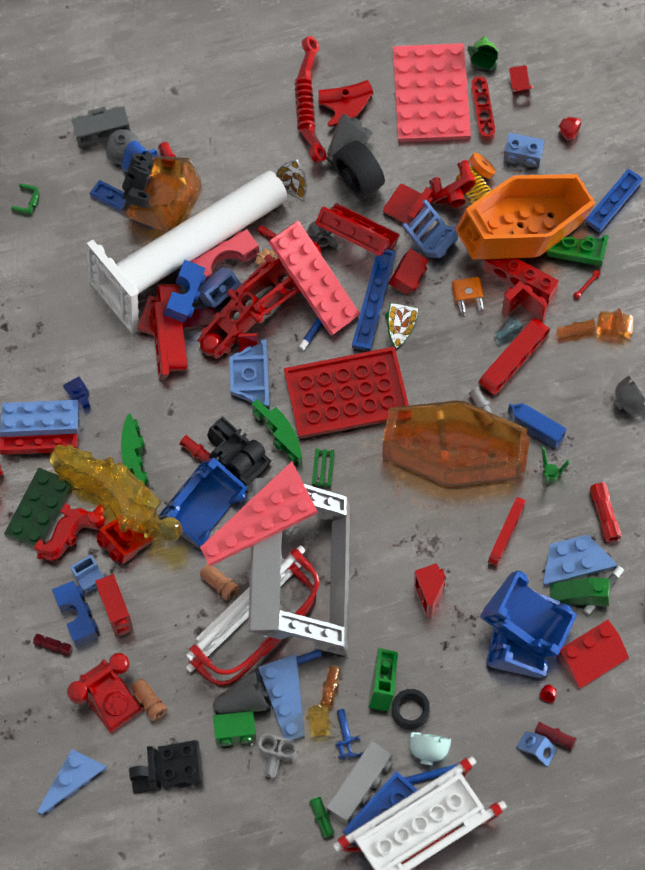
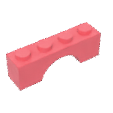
[190,229,260,286]

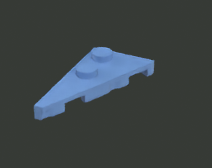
[37,749,106,815]

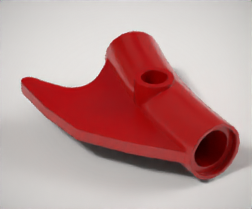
[318,80,373,127]

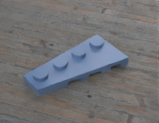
[258,654,305,741]

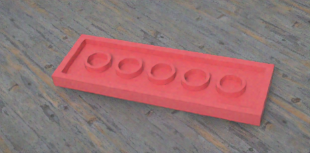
[268,221,360,336]

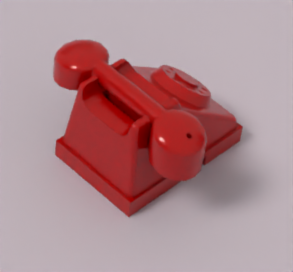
[67,653,143,734]

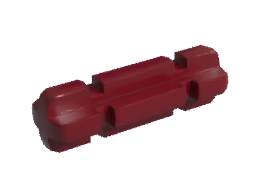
[33,634,72,655]

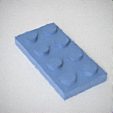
[0,400,79,437]

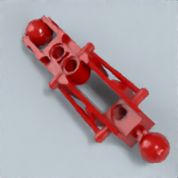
[197,241,321,359]

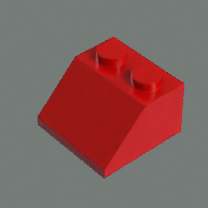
[414,563,446,619]

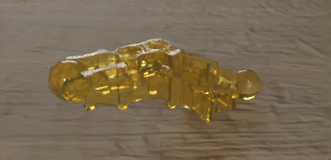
[49,444,183,542]

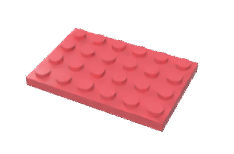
[393,43,471,143]

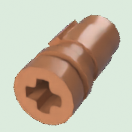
[200,564,240,601]
[131,678,168,721]

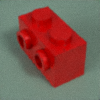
[388,249,429,295]

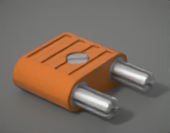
[451,277,485,314]

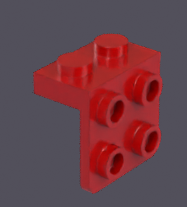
[383,184,434,225]
[502,281,547,322]

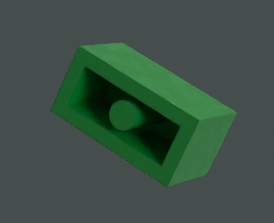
[213,711,256,746]

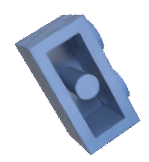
[504,133,545,167]
[198,267,241,308]

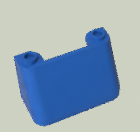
[157,457,248,547]
[480,571,577,658]
[487,592,560,678]

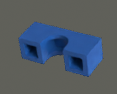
[163,260,206,323]
[52,580,99,647]

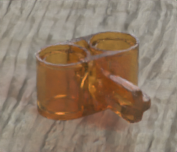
[597,308,634,338]

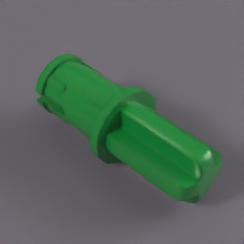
[309,797,335,838]

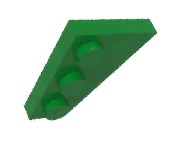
[547,235,609,266]

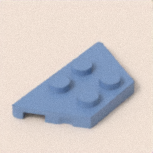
[229,339,269,409]
[543,534,617,587]

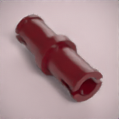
[534,722,577,750]

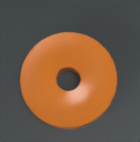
[469,153,496,179]

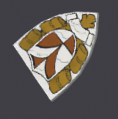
[276,160,307,201]

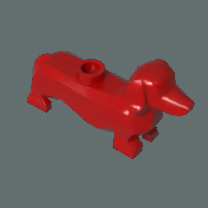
[33,503,106,561]

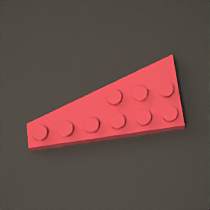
[200,461,318,566]

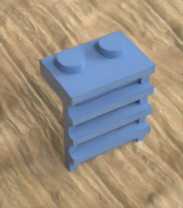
[402,199,458,258]

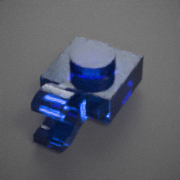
[63,376,91,410]

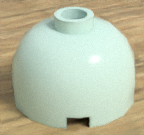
[410,732,451,765]

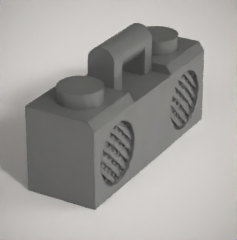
[71,106,130,146]

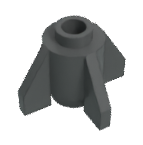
[306,221,338,248]

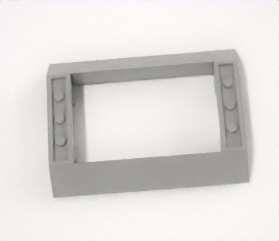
[248,478,350,656]

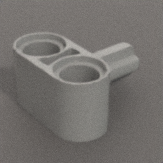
[259,734,297,778]

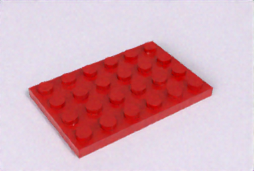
[284,347,411,439]

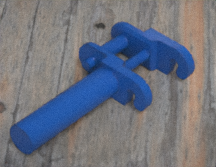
[335,709,364,760]

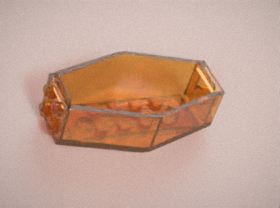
[382,400,530,487]

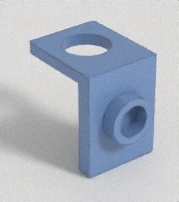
[516,731,557,766]

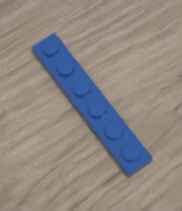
[352,249,396,352]

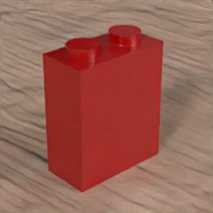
[95,574,133,635]

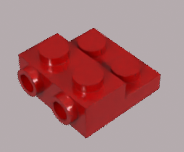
[96,512,153,565]

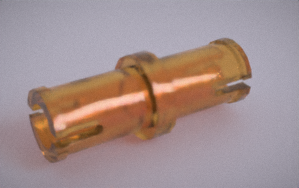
[557,319,596,339]
[320,666,342,708]

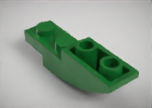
[252,399,302,466]
[121,413,149,492]

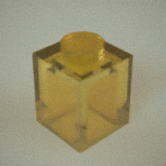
[308,704,330,737]

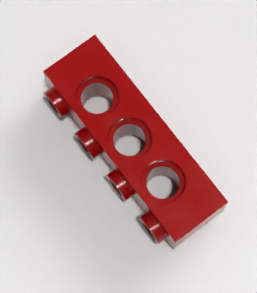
[483,258,559,305]

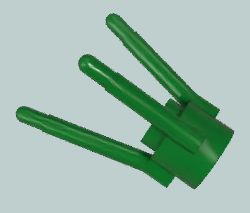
[541,447,570,484]

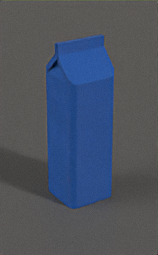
[507,403,567,449]

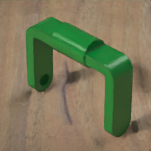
[11,183,39,215]

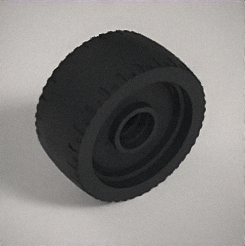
[333,140,385,199]

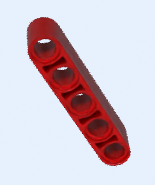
[157,284,187,372]
[478,318,550,395]

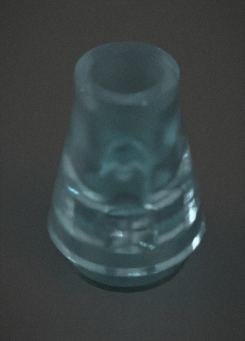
[495,316,524,342]

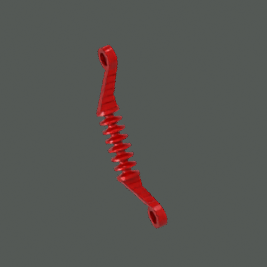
[294,36,327,164]

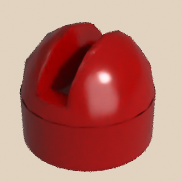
[539,685,557,702]

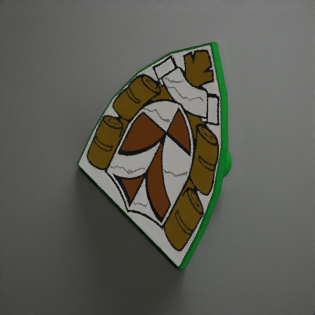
[385,303,419,348]

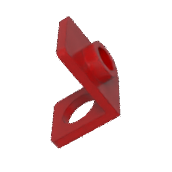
[509,65,533,92]
[238,333,258,353]

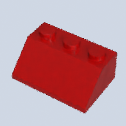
[557,619,629,689]

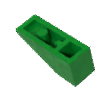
[550,577,610,606]
[368,648,398,712]

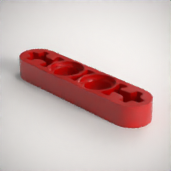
[471,76,495,141]
[488,497,526,566]

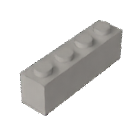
[327,741,393,825]

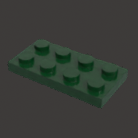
[4,467,74,547]

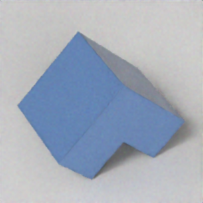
[70,555,104,594]

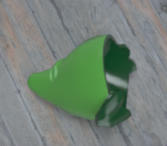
[467,36,498,70]

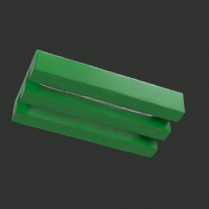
[312,448,335,488]

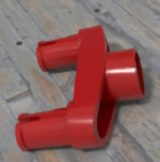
[429,160,476,208]

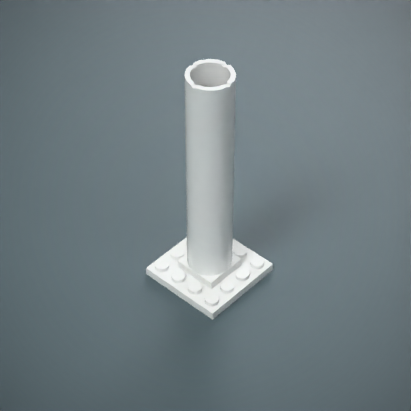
[87,170,288,334]

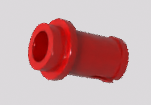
[158,142,176,166]

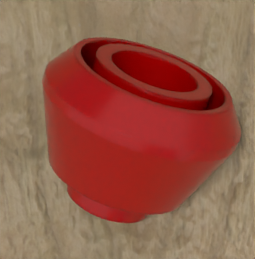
[558,117,582,141]

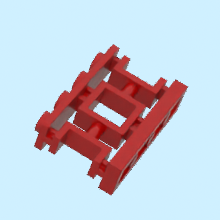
[315,203,400,256]

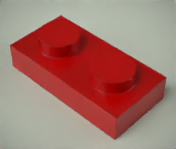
[137,295,158,336]

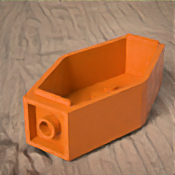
[455,174,595,260]

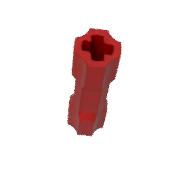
[590,482,622,542]

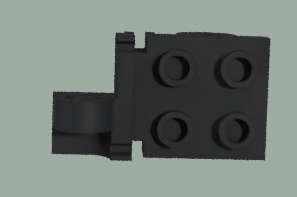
[122,152,154,211]
[207,416,271,486]
[129,740,202,793]

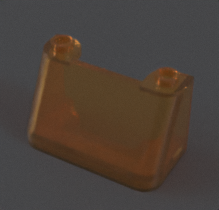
[121,156,202,233]

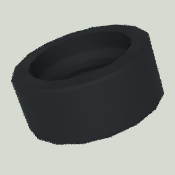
[392,689,430,729]

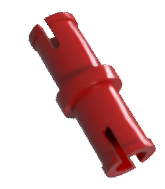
[179,435,217,462]

